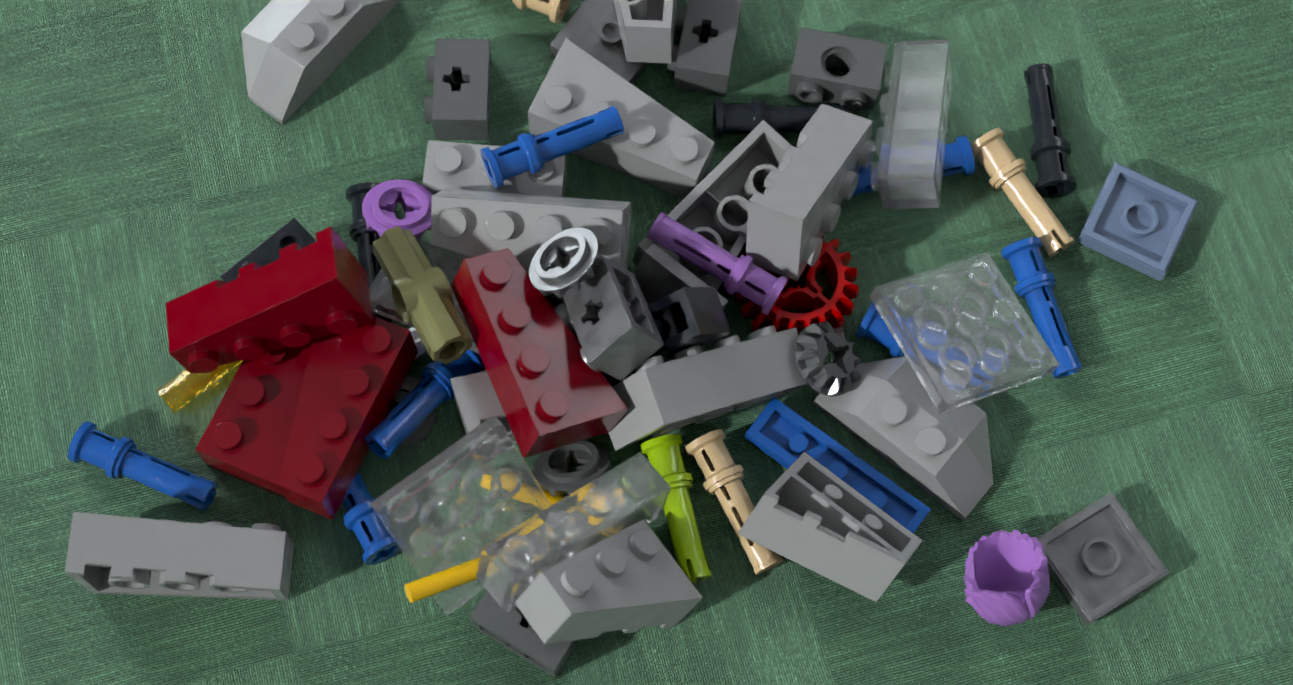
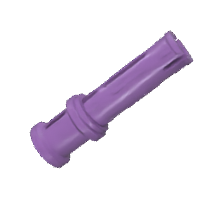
[646,212,788,315]

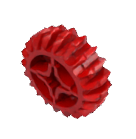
[734,234,859,334]

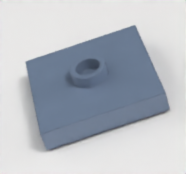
[1076,162,1199,281]

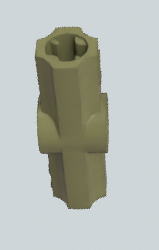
[373,226,472,364]

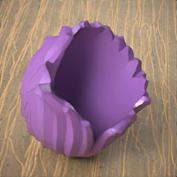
[963,530,1049,627]

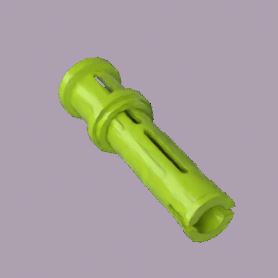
[640,434,712,583]

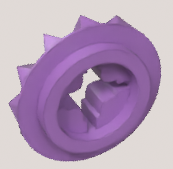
[362,179,433,241]

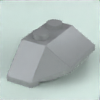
[241,0,399,125]
[813,355,993,521]

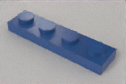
[745,397,931,534]

